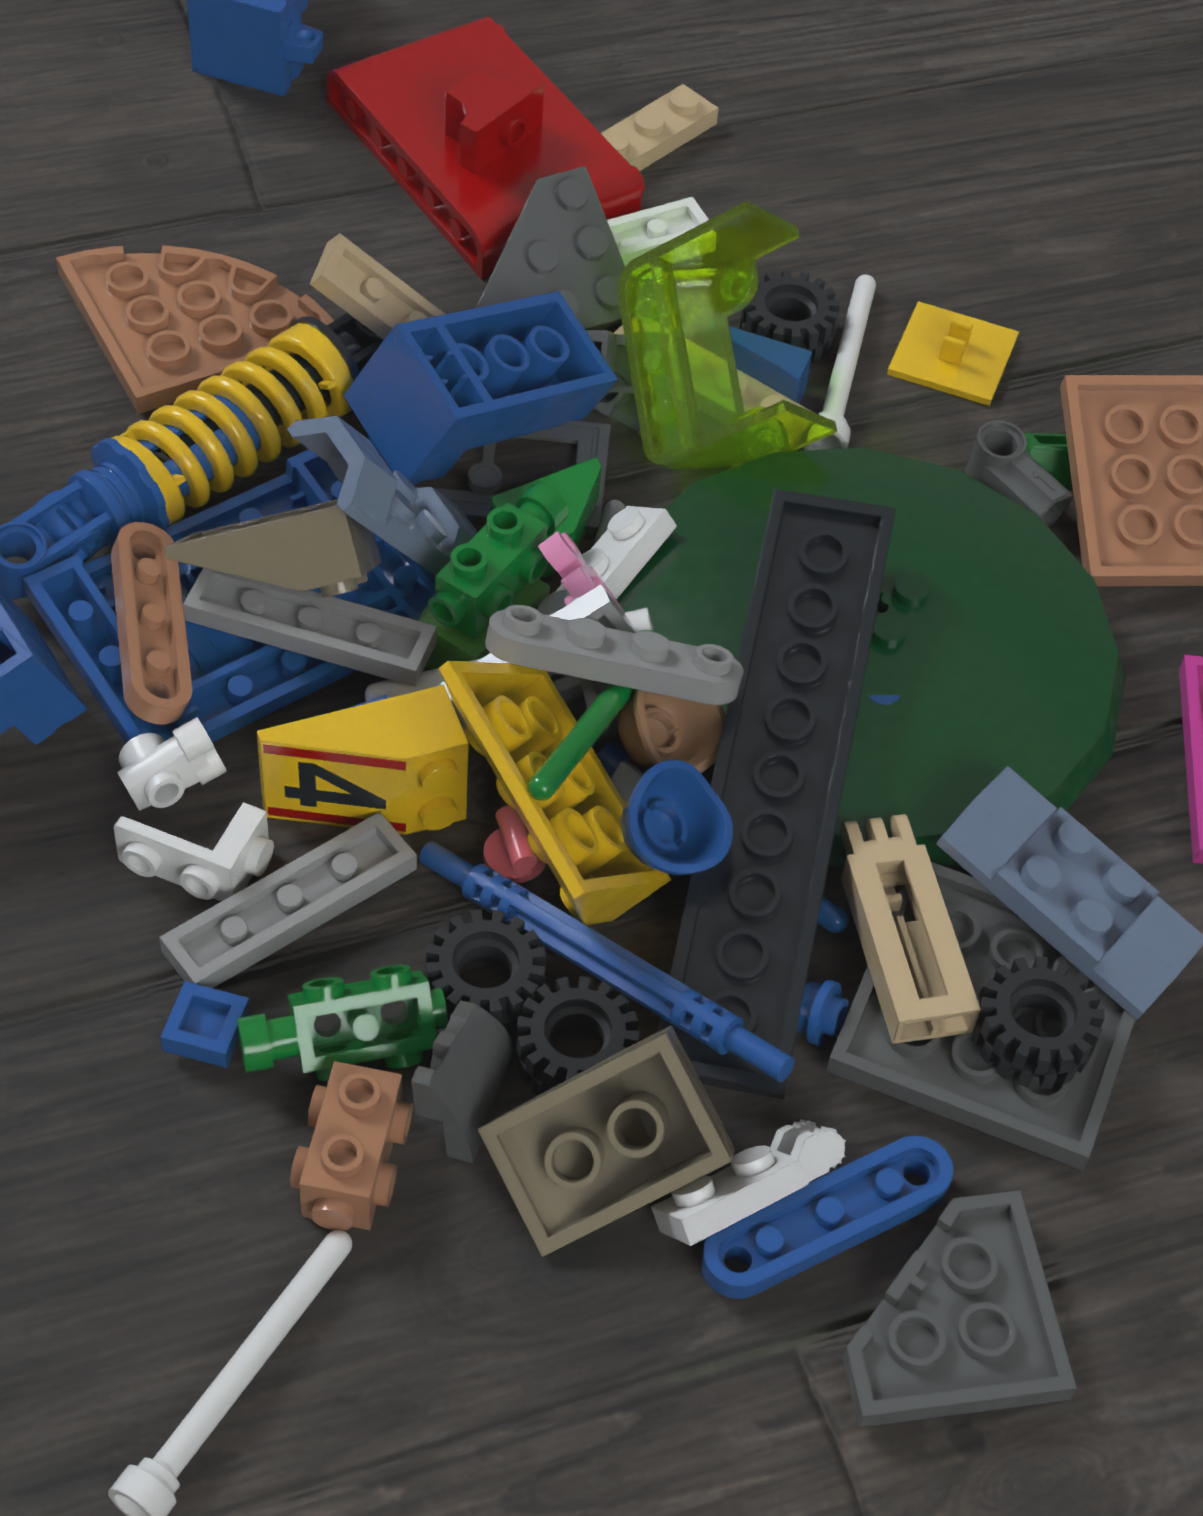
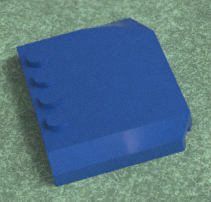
[23,449,435,743]

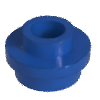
[797,980,849,1046]

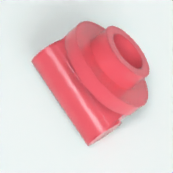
[483,805,546,883]

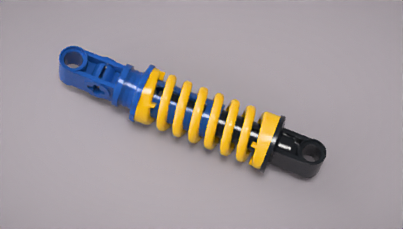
[0,313,384,599]

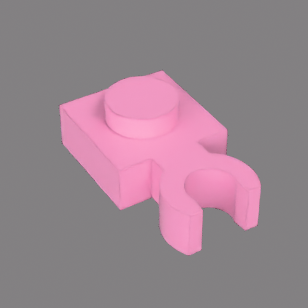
[538,531,626,613]

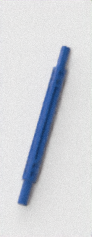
[419,841,795,1082]

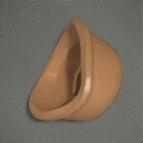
[618,689,726,773]

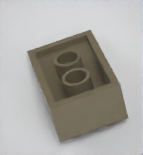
[164,499,382,597]
[478,1025,735,1257]

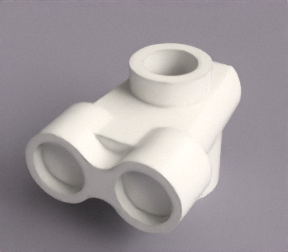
[117,717,227,811]

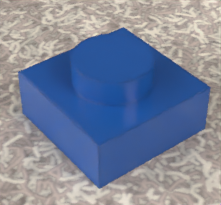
[160,981,250,1068]

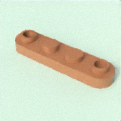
[111,522,193,724]

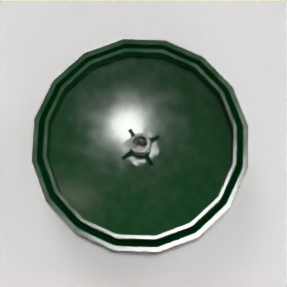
[616,448,1126,869]

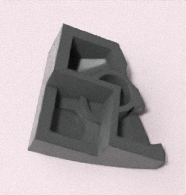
[411,1000,515,1163]

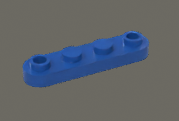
[701,1136,953,1299]

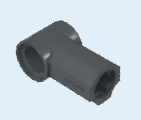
[964,420,1073,527]

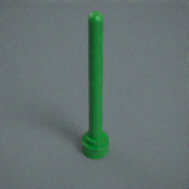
[528,630,661,801]

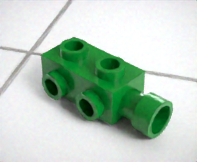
[428,483,569,639]
[237,965,448,1081]

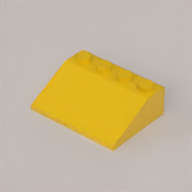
[438,661,671,925]

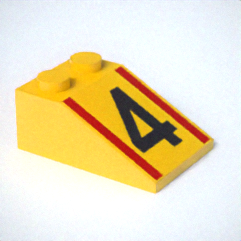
[257,685,469,835]

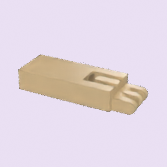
[841,814,981,1044]

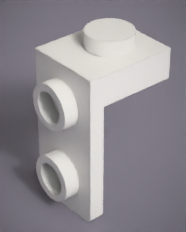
[113,802,274,902]

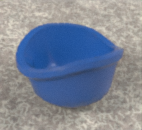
[621,760,733,875]

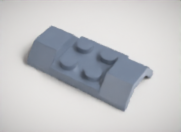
[287,416,478,576]
[936,766,1203,1020]

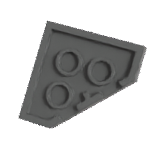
[475,166,643,330]
[843,1190,1077,1428]

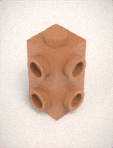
[290,1061,413,1231]

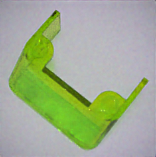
[617,201,838,470]

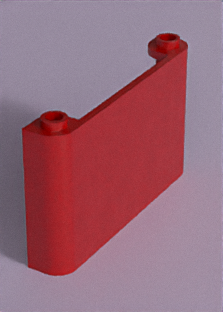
[326,17,645,280]

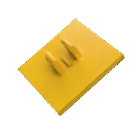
[887,301,1019,406]

